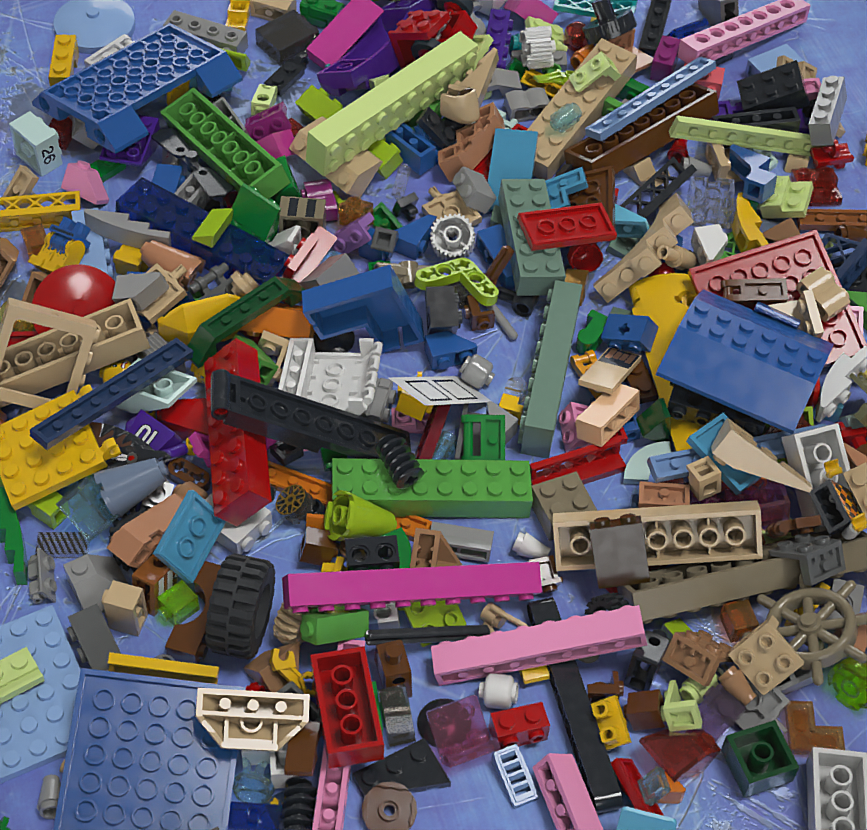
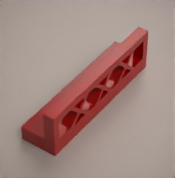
[530,436,626,486]

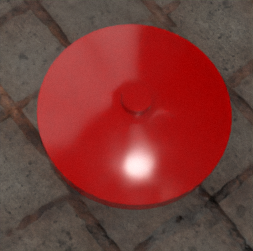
[32,264,115,335]

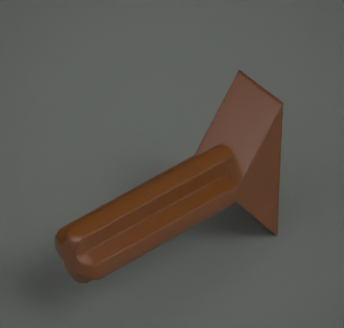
[480,245,514,286]

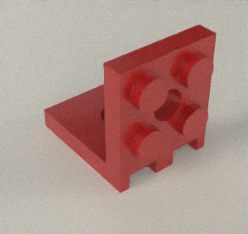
[388,10,451,70]

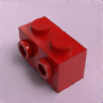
[489,702,550,751]

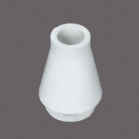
[512,532,551,559]

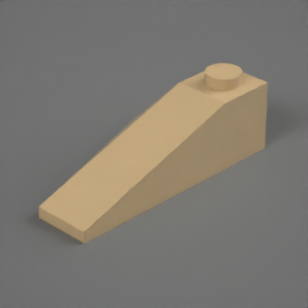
[711,418,813,493]

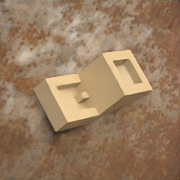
[623,157,670,188]

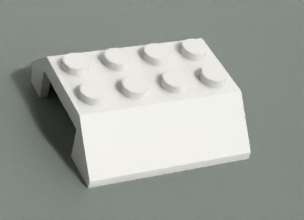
[278,338,383,415]

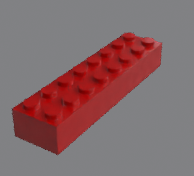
[204,338,272,526]

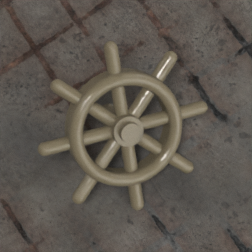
[742,573,867,686]

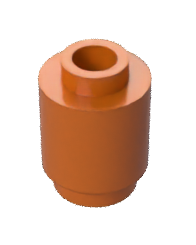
[570,44,595,69]

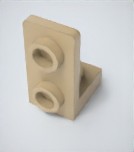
[258,330,290,387]

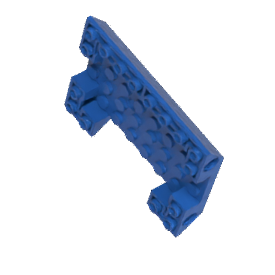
[32,23,243,154]

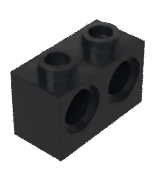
[345,535,400,571]

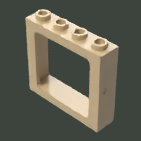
[0,297,100,409]

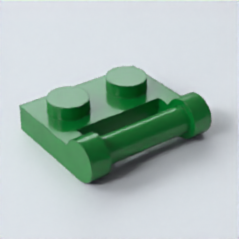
[461,414,505,460]

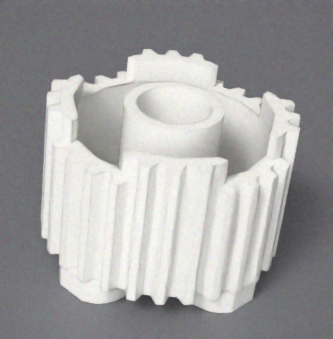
[519,26,556,69]
[430,213,476,262]

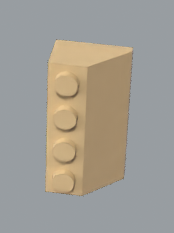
[289,116,383,198]

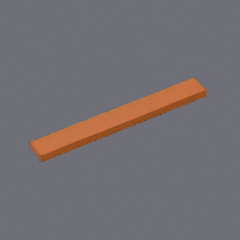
[268,461,433,542]

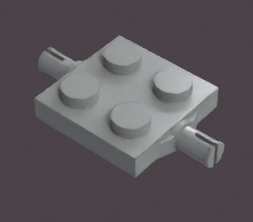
[714,663,791,736]

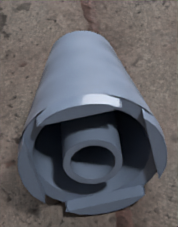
[94,458,169,519]

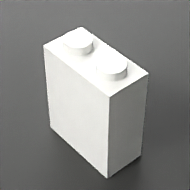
[205,493,272,555]

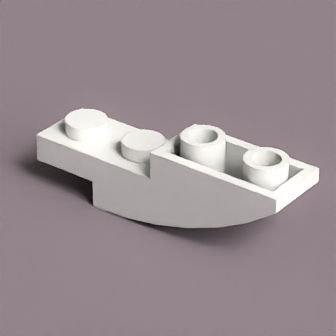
[815,346,867,422]

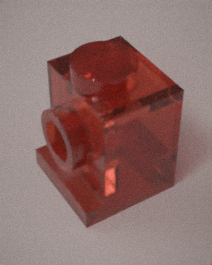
[48,117,73,150]

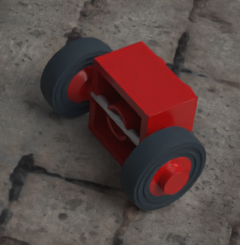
[411,0,478,60]

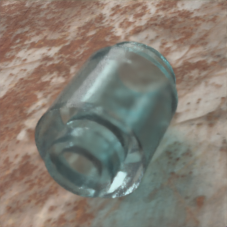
[550,103,582,133]

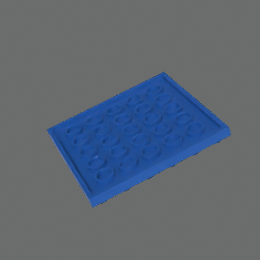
[53,668,246,830]

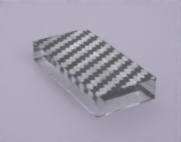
[35,532,90,558]

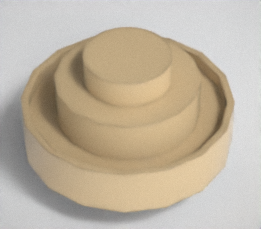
[231,270,259,298]

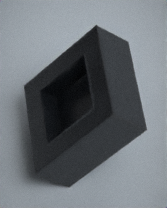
[269,441,304,466]

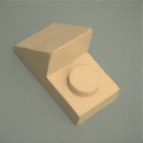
[2,165,39,208]

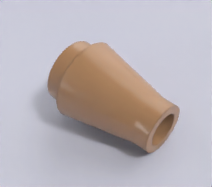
[718,665,757,706]

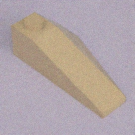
[445,48,499,126]

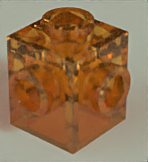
[338,196,373,226]

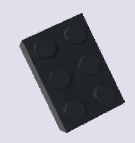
[737,60,810,112]

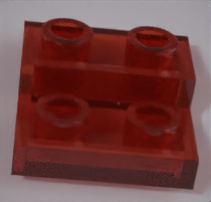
[791,167,843,206]

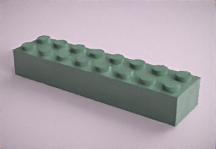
[518,280,582,458]

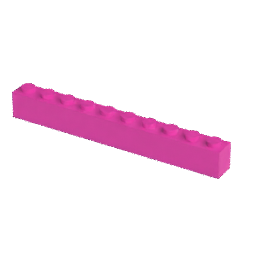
[282,562,542,614]

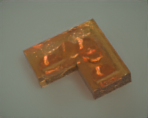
[785,701,845,755]

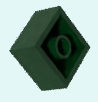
[721,720,800,798]

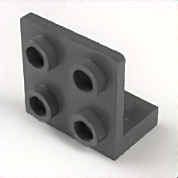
[769,533,846,586]

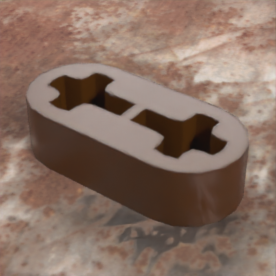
[168,458,211,492]

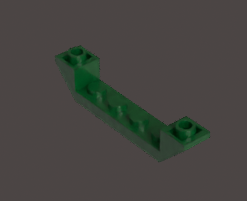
[187,276,305,369]

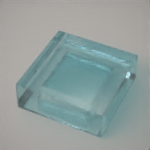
[637,766,671,806]

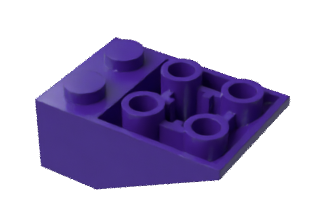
[99,115,160,167]

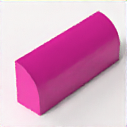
[306,0,384,69]

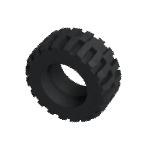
[205,553,275,660]

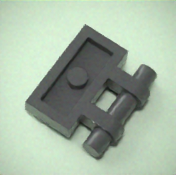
[188,263,235,300]

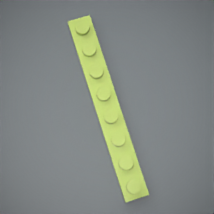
[669,116,828,157]

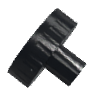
[582,0,637,45]

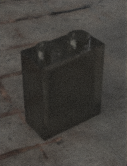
[255,10,319,66]

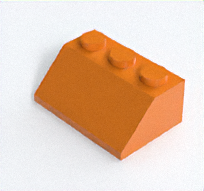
[240,303,315,338]

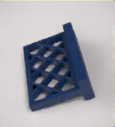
[821,233,867,291]

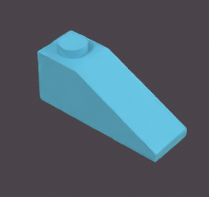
[615,204,649,238]

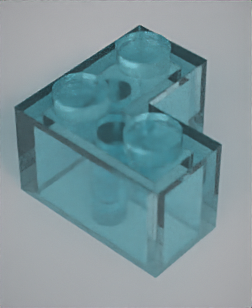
[56,473,116,542]

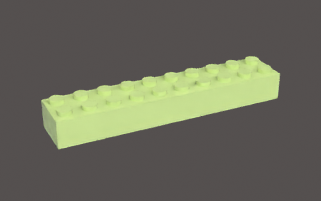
[306,31,478,177]

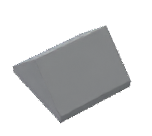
[299,253,359,290]

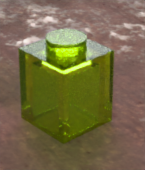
[157,580,200,626]

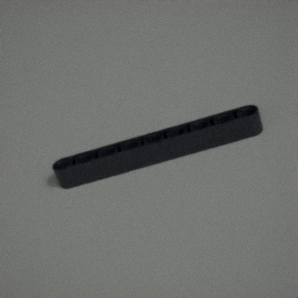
[527,597,623,814]

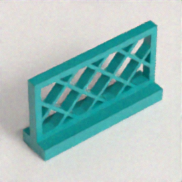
[553,0,638,18]

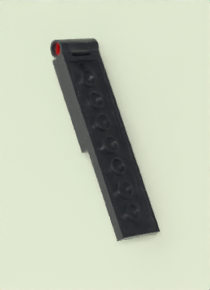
[211,369,411,459]

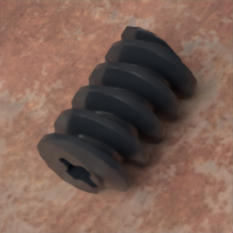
[375,434,424,489]
[279,777,318,830]

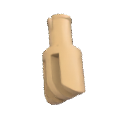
[657,245,697,270]

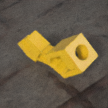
[269,648,316,697]

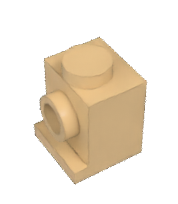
[686,456,721,501]

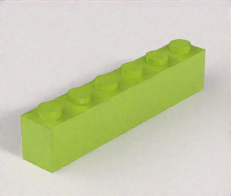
[295,85,403,179]

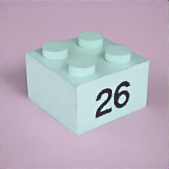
[9,111,63,177]

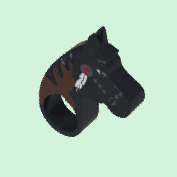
[84,422,172,509]

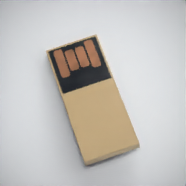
[578,347,642,394]

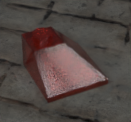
[639,728,722,783]

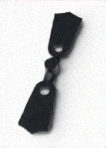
[151,128,234,199]

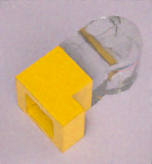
[499,377,527,425]

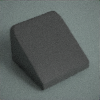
[371,227,399,253]

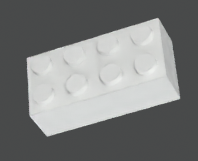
[781,423,859,532]
[806,747,867,830]

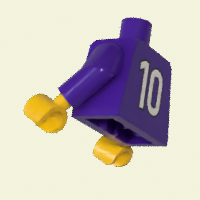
[125,409,195,463]

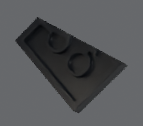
[352,738,451,798]

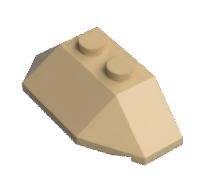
[196,688,310,752]

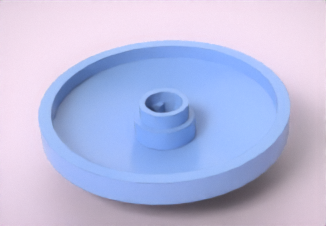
[54,0,135,54]

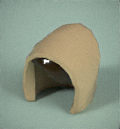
[440,84,480,124]

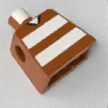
[132,554,177,617]

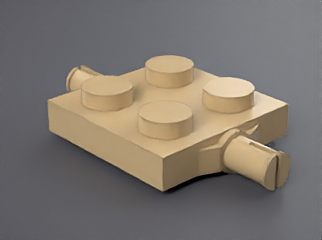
[422,186,482,236]
[137,263,187,325]

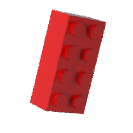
[310,646,384,769]

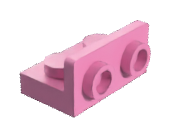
[559,402,592,452]

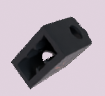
[624,629,670,692]

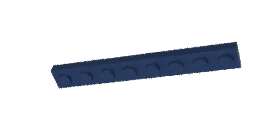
[30,338,193,450]

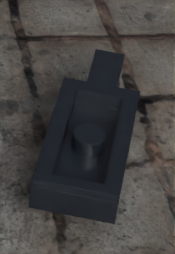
[264,51,309,96]

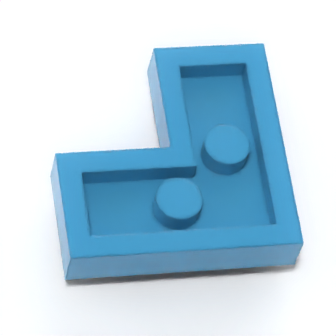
[545,167,588,209]

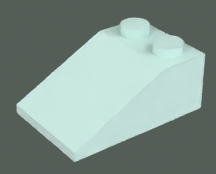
[116,358,197,413]

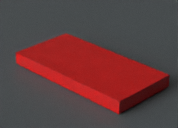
[517,203,617,251]

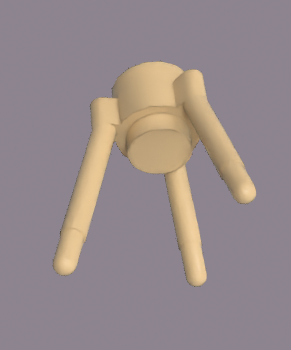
[480,602,530,633]

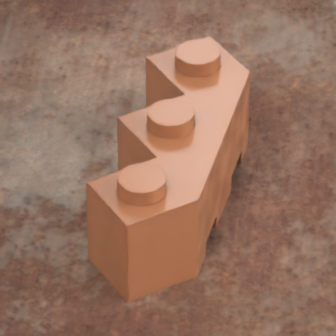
[438,102,505,182]
[107,493,184,568]

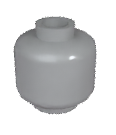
[459,354,495,389]

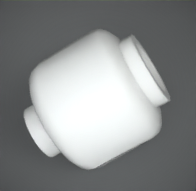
[479,673,519,710]

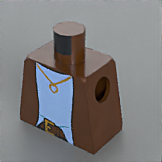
[374,640,412,703]

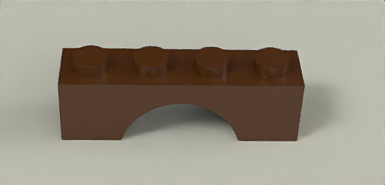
[165,561,221,664]

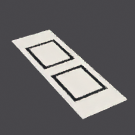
[389,376,491,406]

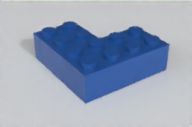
[302,265,425,354]

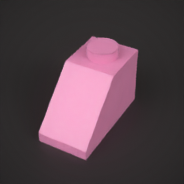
[61,160,109,205]

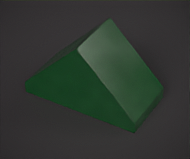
[636,398,671,444]

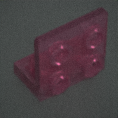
[426,695,501,768]

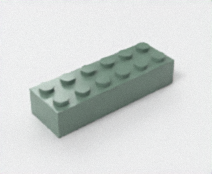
[498,179,566,296]

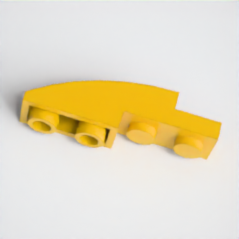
[731,192,769,253]

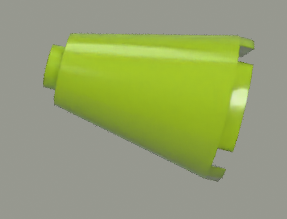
[324,490,397,541]

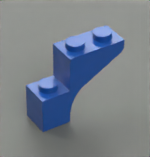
[729,144,777,204]
[359,215,437,262]

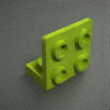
[397,601,466,647]

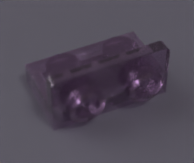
[690,684,747,749]

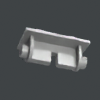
[27,548,57,604]

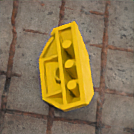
[157,293,241,345]

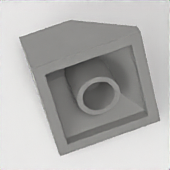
[63,554,128,613]

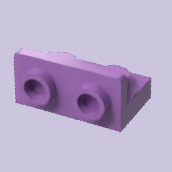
[332,212,374,255]

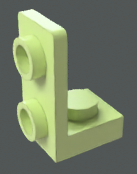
[569,51,621,93]
[661,680,703,732]

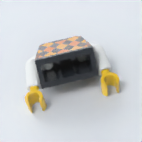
[809,459,867,540]

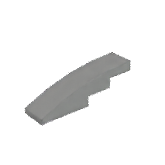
[84,209,171,249]

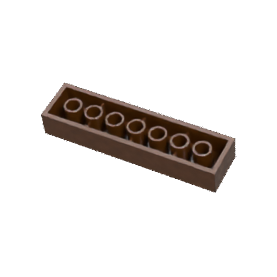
[564,83,719,175]

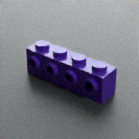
[483,8,514,69]

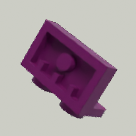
[245,102,291,142]

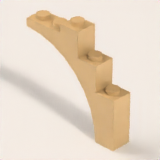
[593,193,694,303]

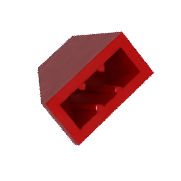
[157,398,209,441]

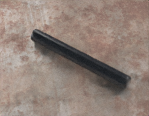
[365,625,490,646]

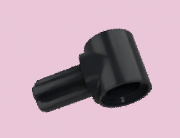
[497,286,540,317]

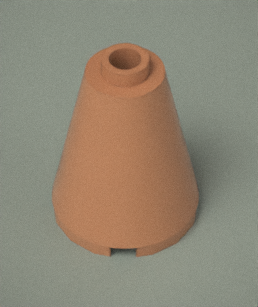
[140,240,206,292]

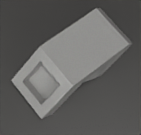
[486,68,522,97]

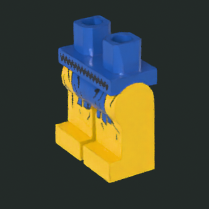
[28,217,91,273]

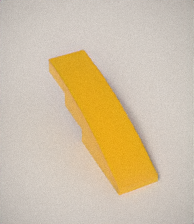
[226,0,251,31]

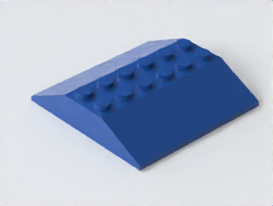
[656,289,834,435]

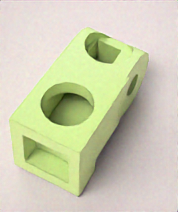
[251,84,278,116]

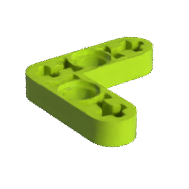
[414,258,499,306]

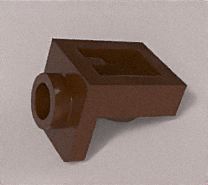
[586,671,624,704]

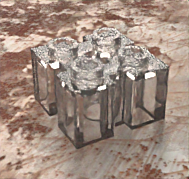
[687,176,736,229]

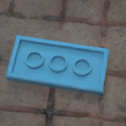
[487,128,539,212]

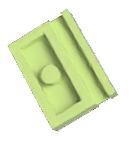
[0,647,45,704]

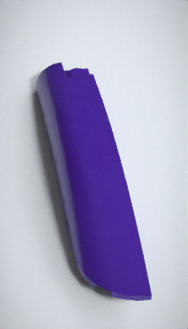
[316,0,440,97]

